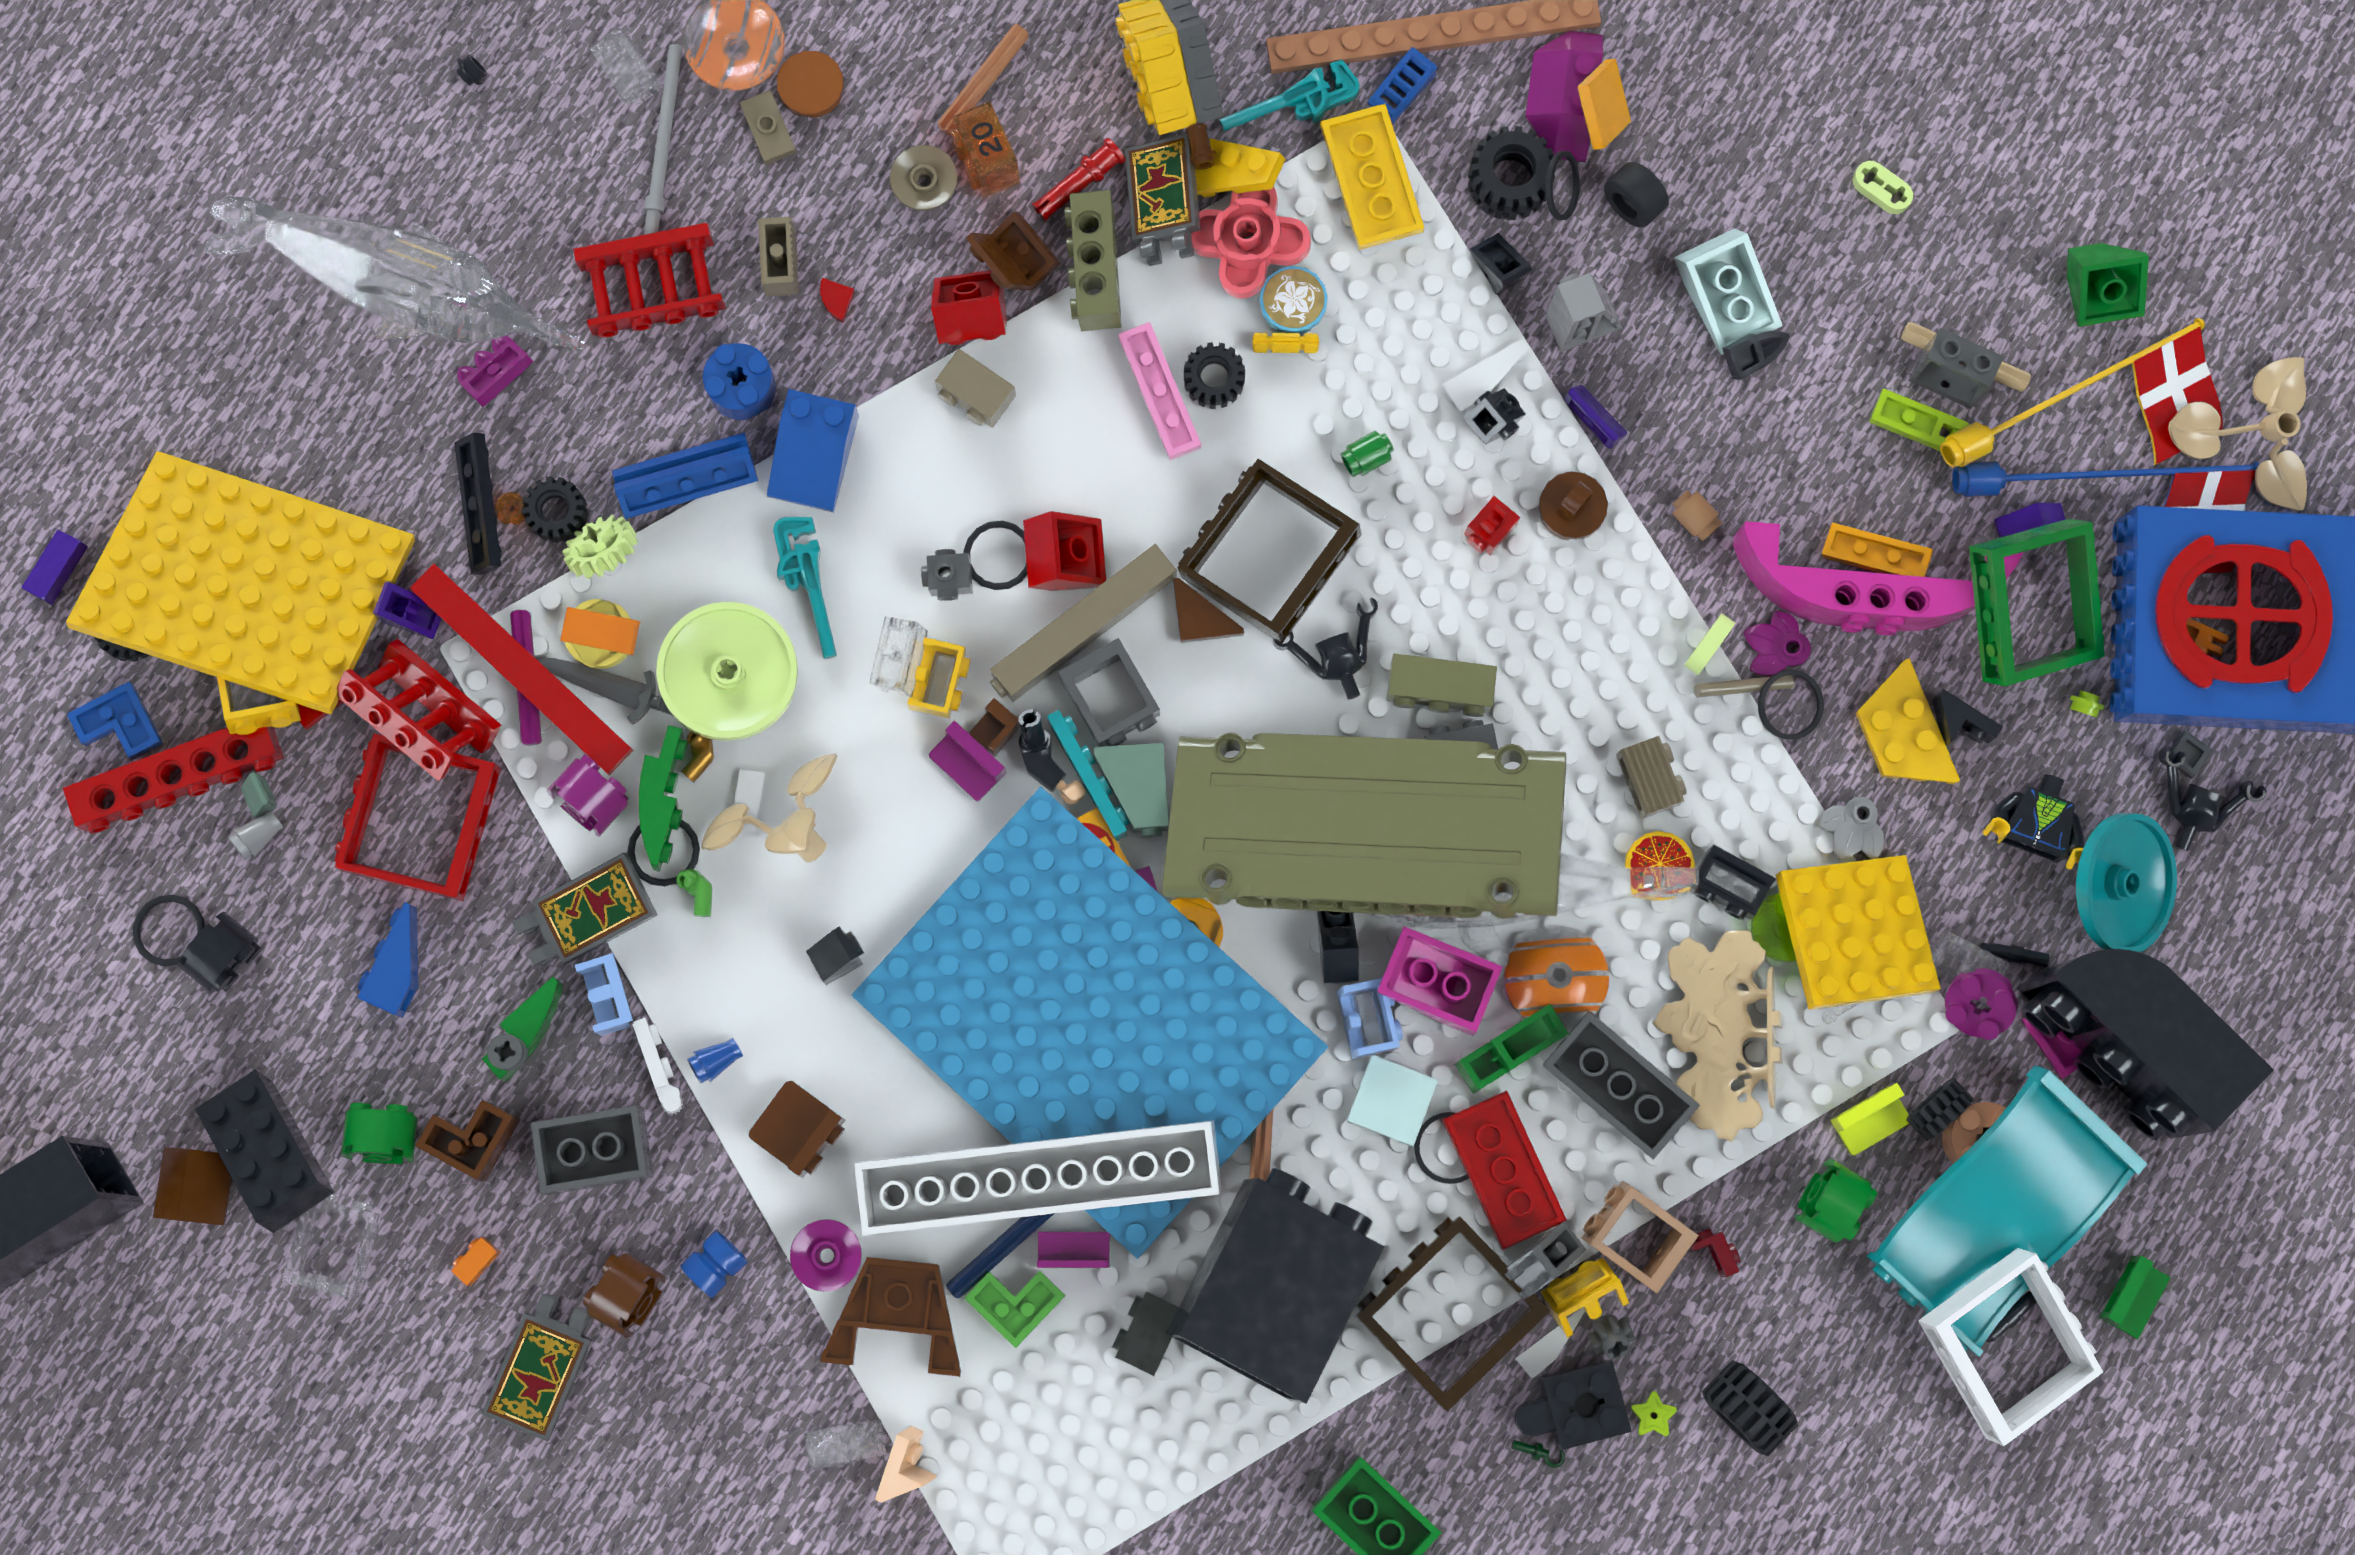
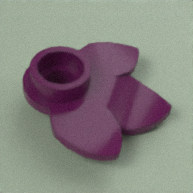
[1744,611,1811,676]

